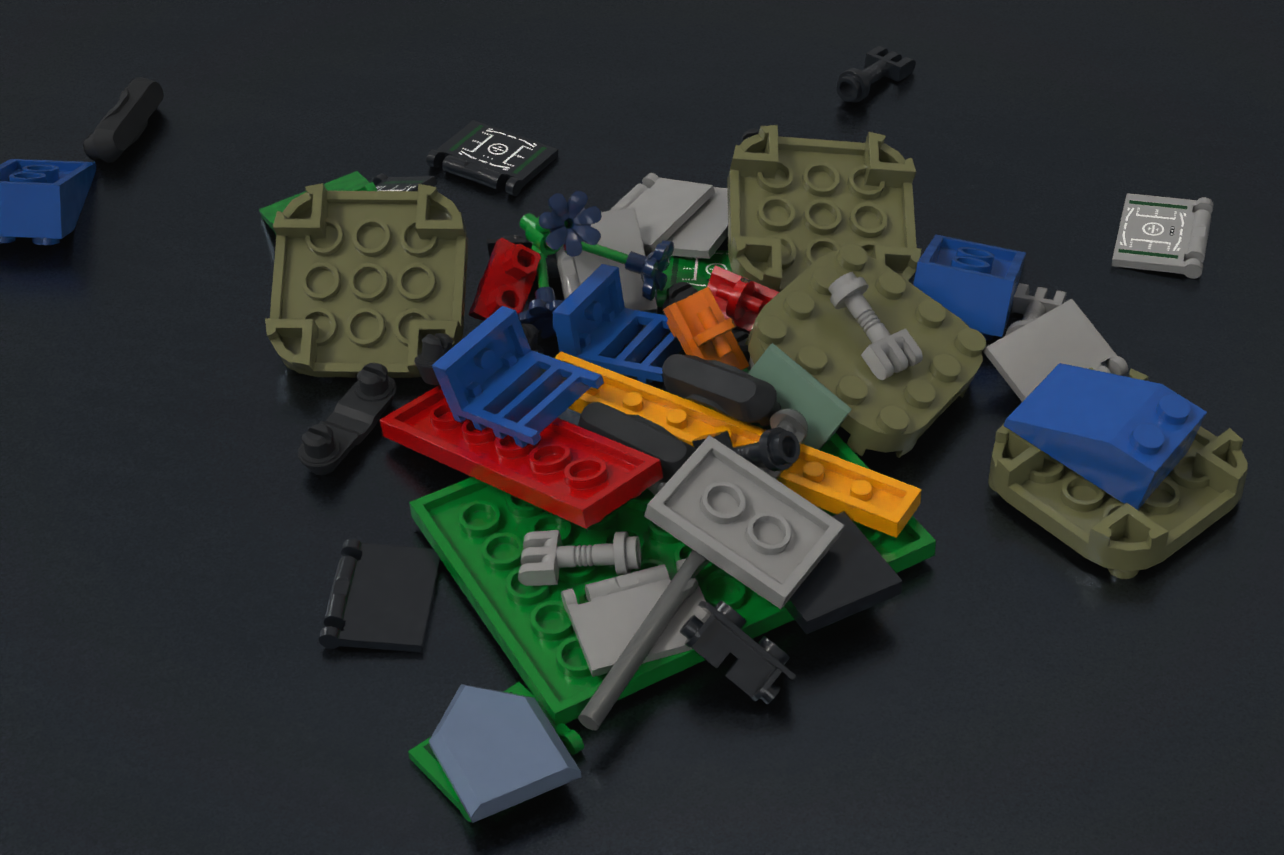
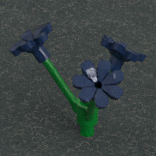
[518,191,674,339]

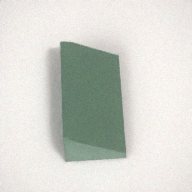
[748,343,852,450]

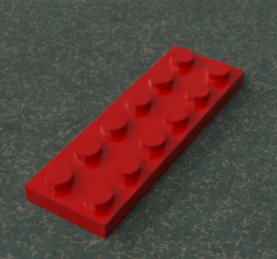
[380,385,663,529]

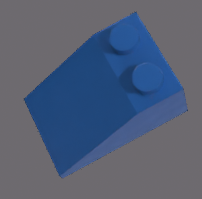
[0,159,96,245]
[913,234,1026,340]
[1003,363,1207,510]

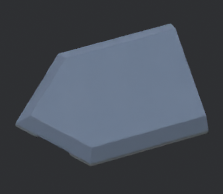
[429,684,582,823]

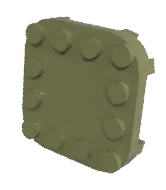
[727,125,922,292]
[265,183,468,378]
[745,243,986,458]
[988,367,1248,579]

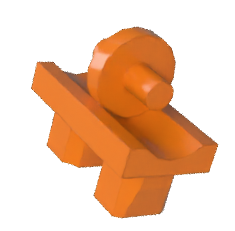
[663,287,750,370]

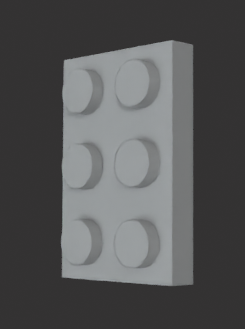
[644,435,844,609]

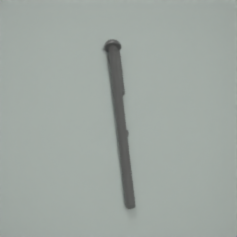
[578,408,808,730]

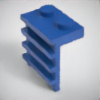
[553,264,683,385]
[432,306,604,448]

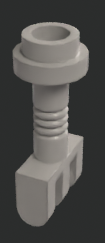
[828,272,923,380]
[1005,283,1067,336]
[518,530,641,586]

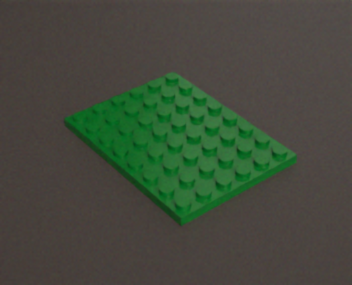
[409,367,936,725]

